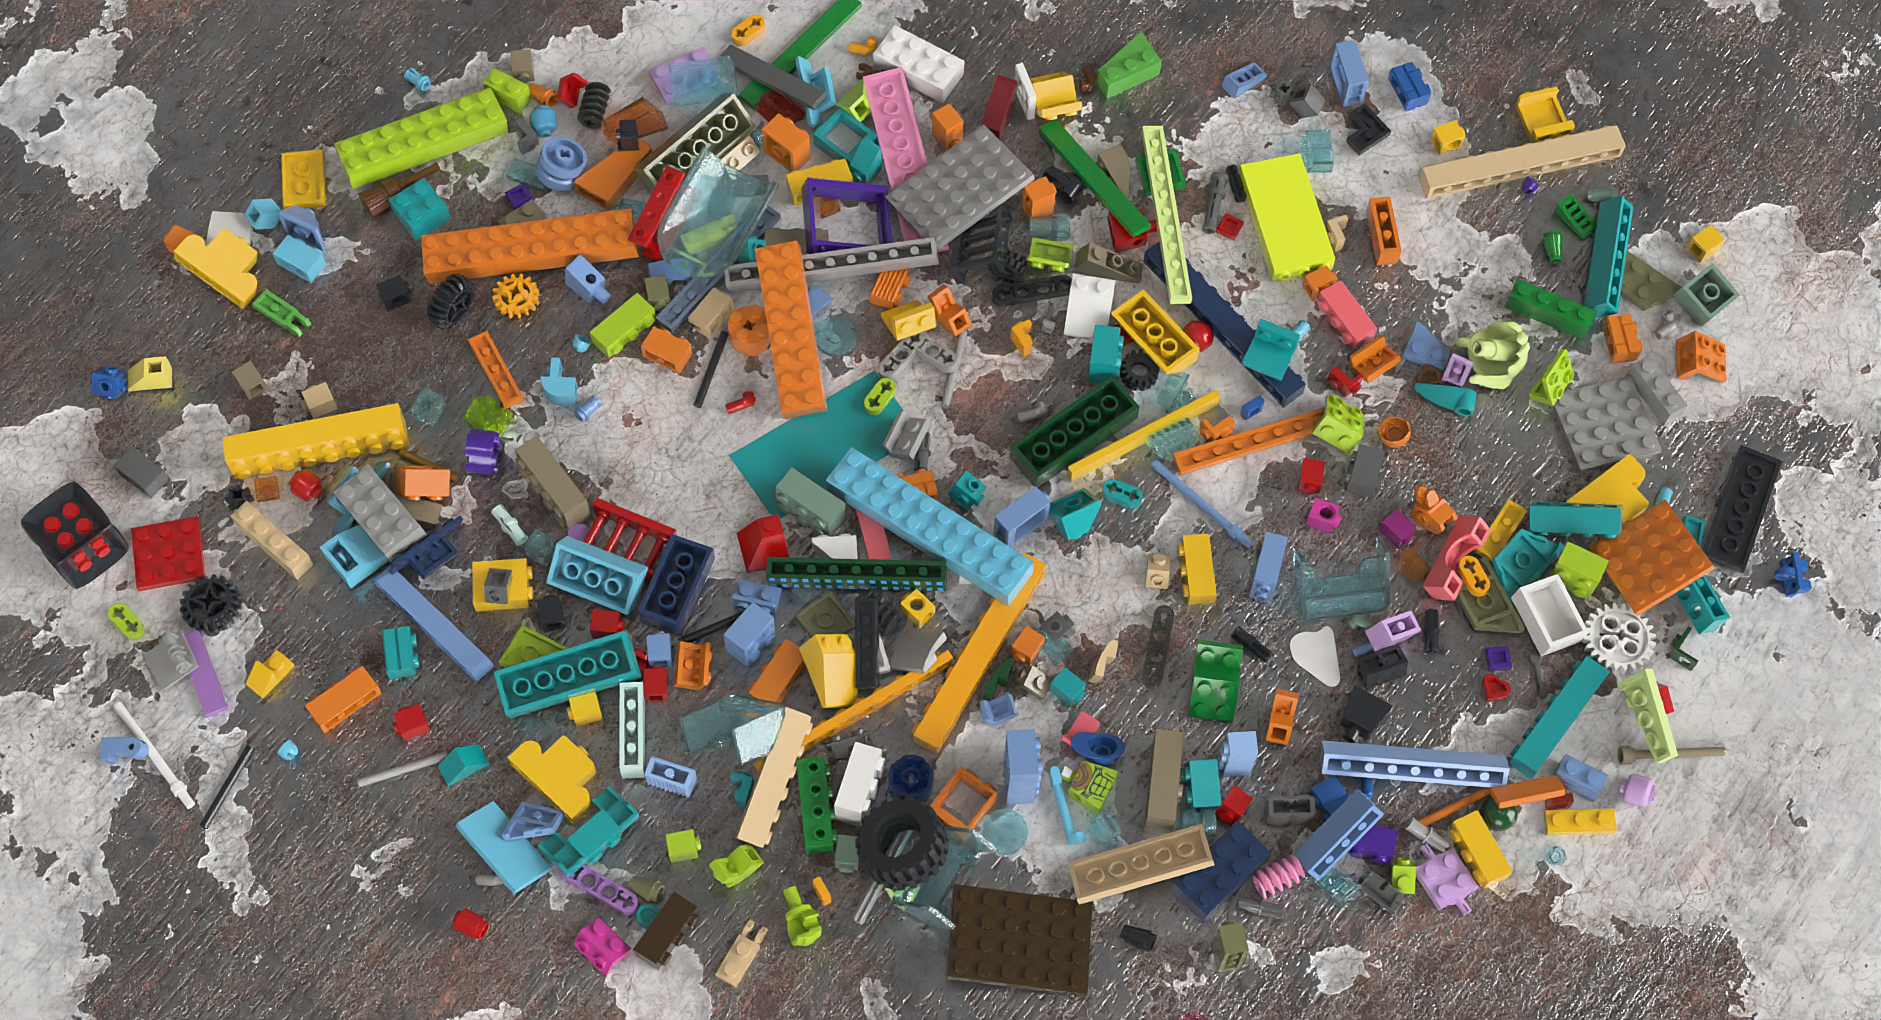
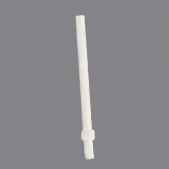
[113,702,195,809]

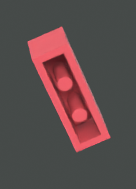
[1317,281,1377,350]

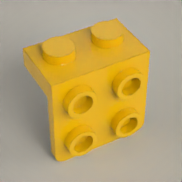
[881,300,936,341]

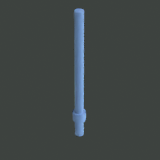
[1151,459,1254,549]

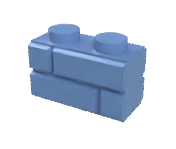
[1554,754,1608,801]

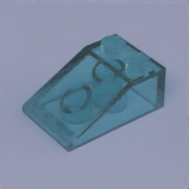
[669,55,739,106]

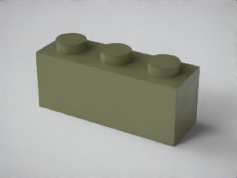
[1211,920,1249,972]

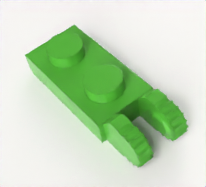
[252,289,311,337]

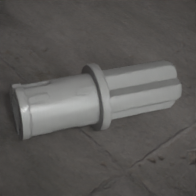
[1404,817,1449,853]

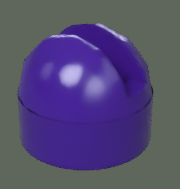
[1522,176,1540,194]

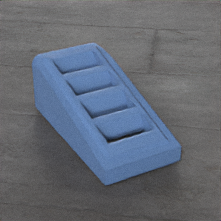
[1222,62,1267,98]

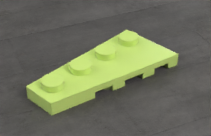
[1617,669,1678,763]

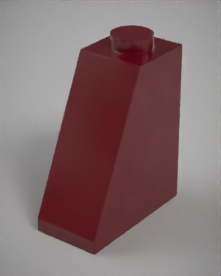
[980,75,1017,140]

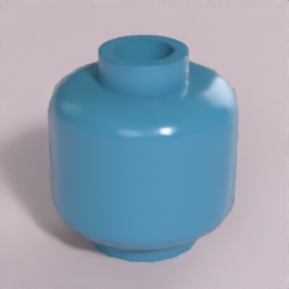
[529,105,558,138]

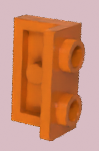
[1349,335,1401,383]
[674,641,712,691]

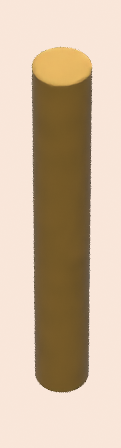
[398,448,460,483]

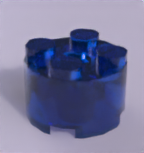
[888,754,934,803]

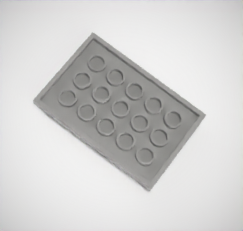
[885,124,1035,250]

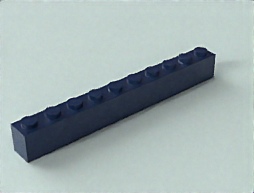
[1143,242,1306,408]

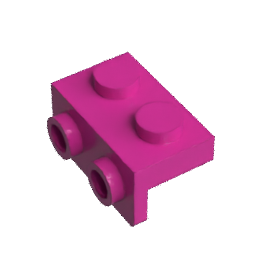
[574,917,632,975]

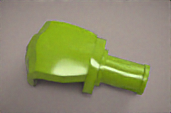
[783,886,822,946]

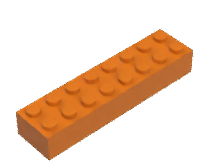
[755,240,828,419]

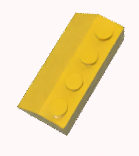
[1111,289,1199,375]

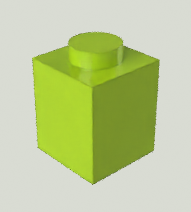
[666,829,702,863]

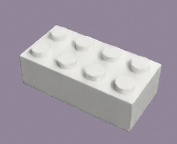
[873,25,964,104]

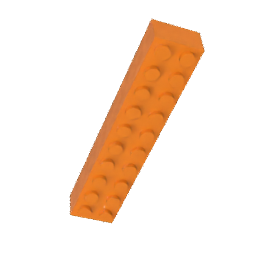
[421,208,639,284]

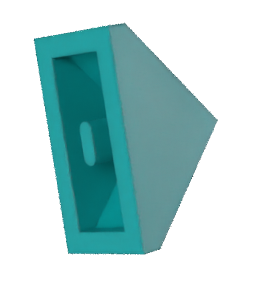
[438,744,490,787]

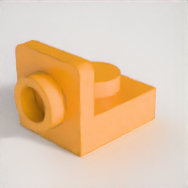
[1010,319,1033,357]

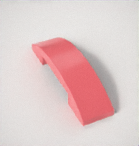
[854,508,892,560]

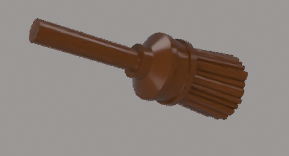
[358,162,440,218]

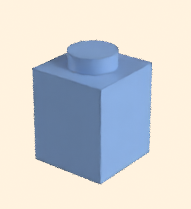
[647,632,673,668]

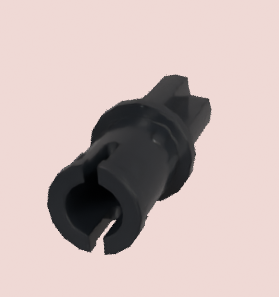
[1423,608,1441,654]
[1231,626,1273,662]

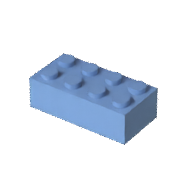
[1003,729,1042,805]

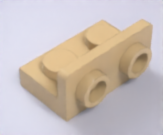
[712,135,760,177]

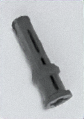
[1202,172,1229,234]

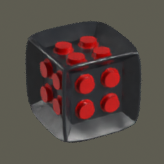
[20,481,129,589]

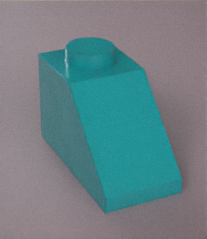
[850,137,882,184]

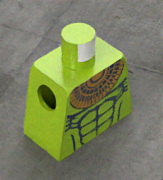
[1061,761,1118,816]

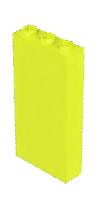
[1239,153,1335,281]

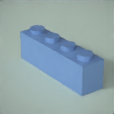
[1293,789,1384,881]

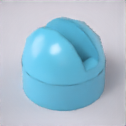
[572,334,591,353]
[277,740,298,760]

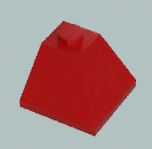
[737,514,789,574]

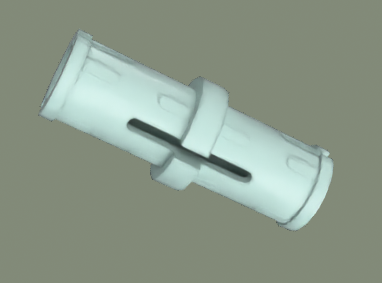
[491,504,528,546]

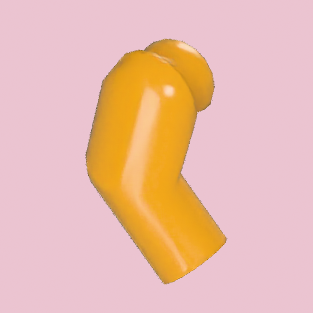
[848,36,878,55]

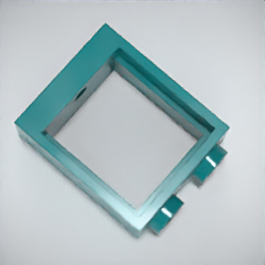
[813,107,878,169]

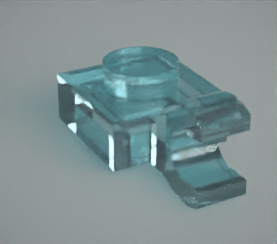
[1038,627,1074,665]

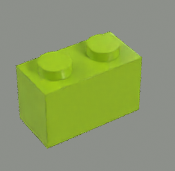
[482,68,531,114]

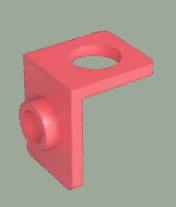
[1061,711,1100,745]

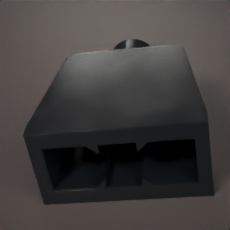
[1340,685,1393,743]

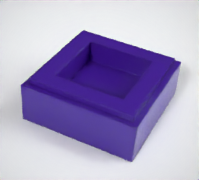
[505,184,533,210]
[1485,646,1512,671]

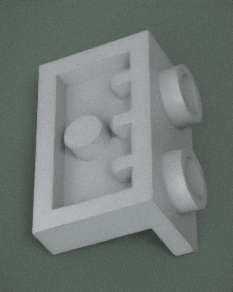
[883,410,930,460]

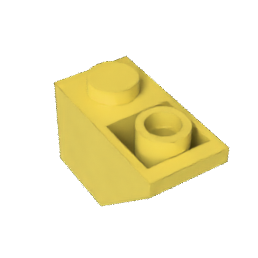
[128,356,172,391]

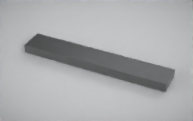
[718,44,826,110]

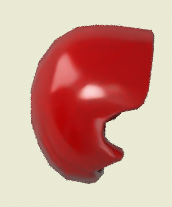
[1182,320,1214,352]

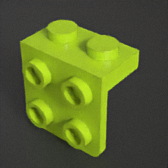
[1027,237,1074,273]
[1529,348,1574,406]
[1312,394,1364,454]

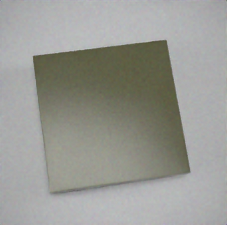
[794,591,855,639]

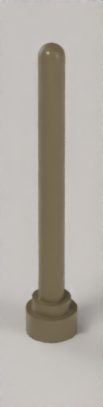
[1617,746,1727,765]

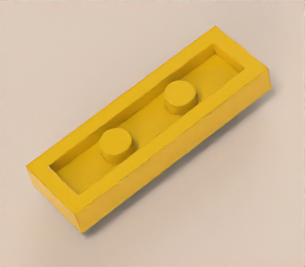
[1475,499,1528,562]
[1543,808,1617,835]

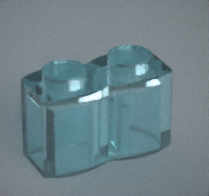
[1300,130,1334,173]

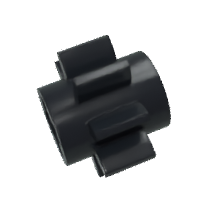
[225,485,255,511]

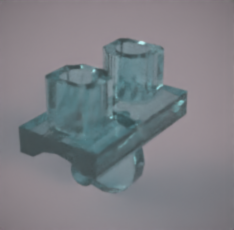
[1157,372,1195,414]

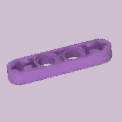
[558,865,639,915]

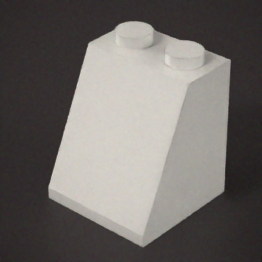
[1064,274,1116,340]

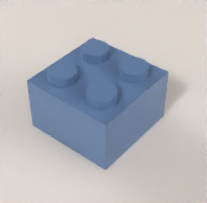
[724,602,776,667]

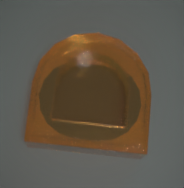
[1416,364,1442,385]

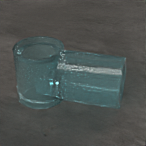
[1029,213,1070,241]

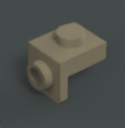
[1013,666,1053,700]

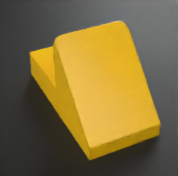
[246,650,295,699]

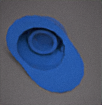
[1070,732,1125,767]

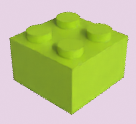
[1549,542,1609,600]

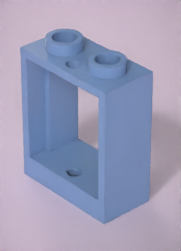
[1330,40,1369,107]
[993,486,1050,547]
[1249,532,1288,602]

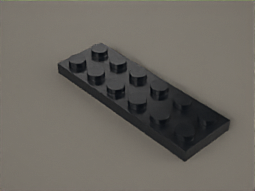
[1703,445,1782,574]

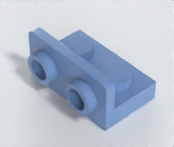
[731,579,782,616]

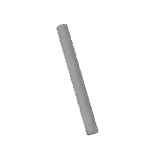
[941,330,967,408]
[357,751,448,787]

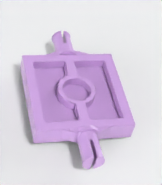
[1416,844,1479,916]

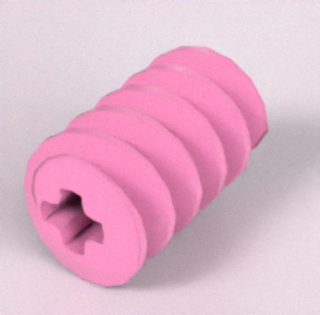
[1252,854,1305,900]

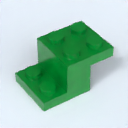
[1188,640,1243,722]

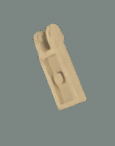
[715,919,768,988]

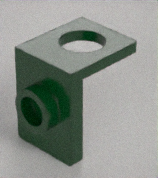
[1668,626,1699,671]

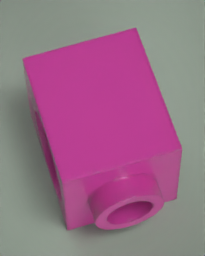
[1306,497,1342,534]

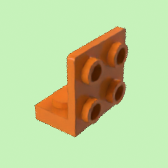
[1676,331,1727,383]

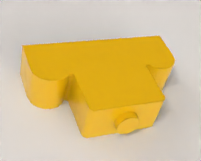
[174,229,257,309]
[1566,454,1649,525]
[508,736,597,825]

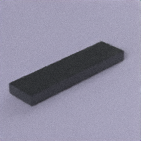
[855,597,880,689]

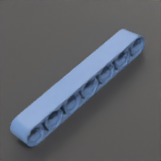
[373,565,494,682]

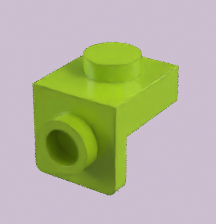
[1389,857,1416,894]

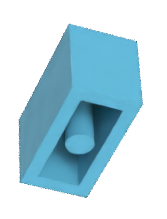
[272,235,326,283]

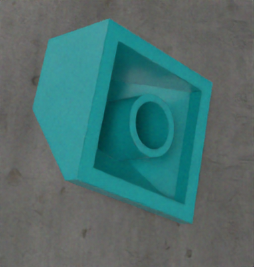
[1049,488,1102,541]

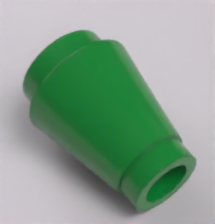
[1542,230,1563,263]

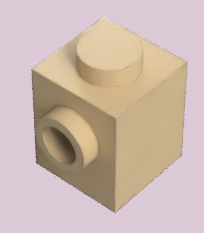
[301,382,338,419]

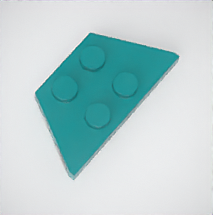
[1491,529,1565,605]

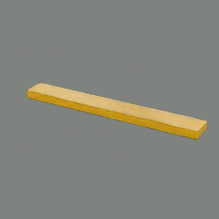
[1067,390,1220,482]

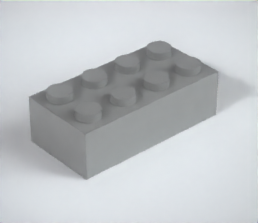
[333,464,427,562]

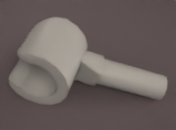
[1041,305,1056,334]

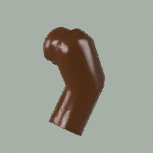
[1079,64,1097,93]

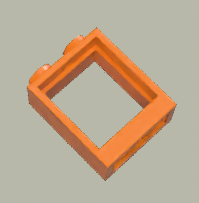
[930,766,998,842]

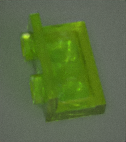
[463,395,517,440]

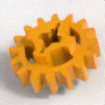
[492,274,540,318]

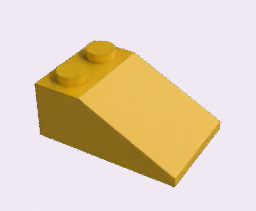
[799,634,858,708]

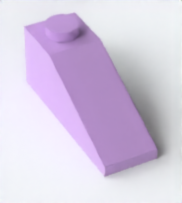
[1440,353,1473,388]

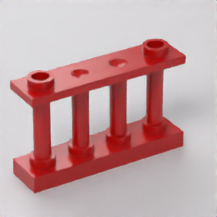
[628,165,701,262]
[574,497,677,582]

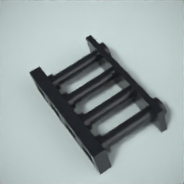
[949,203,1012,285]

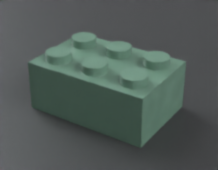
[776,467,845,537]

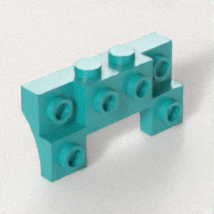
[538,786,639,878]

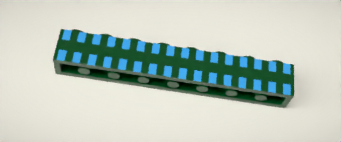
[766,557,947,591]

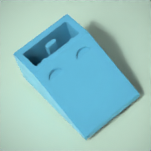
[320,525,390,588]

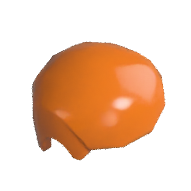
[1378,416,1411,448]

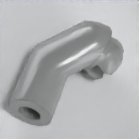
[1654,310,1677,340]
[1017,402,1048,423]
[475,874,504,886]

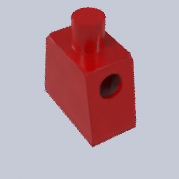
[1107,209,1158,253]

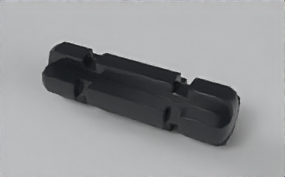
[1226,164,1247,203]

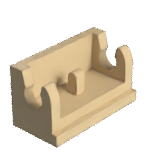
[688,288,736,339]

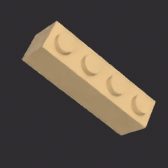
[231,501,313,580]

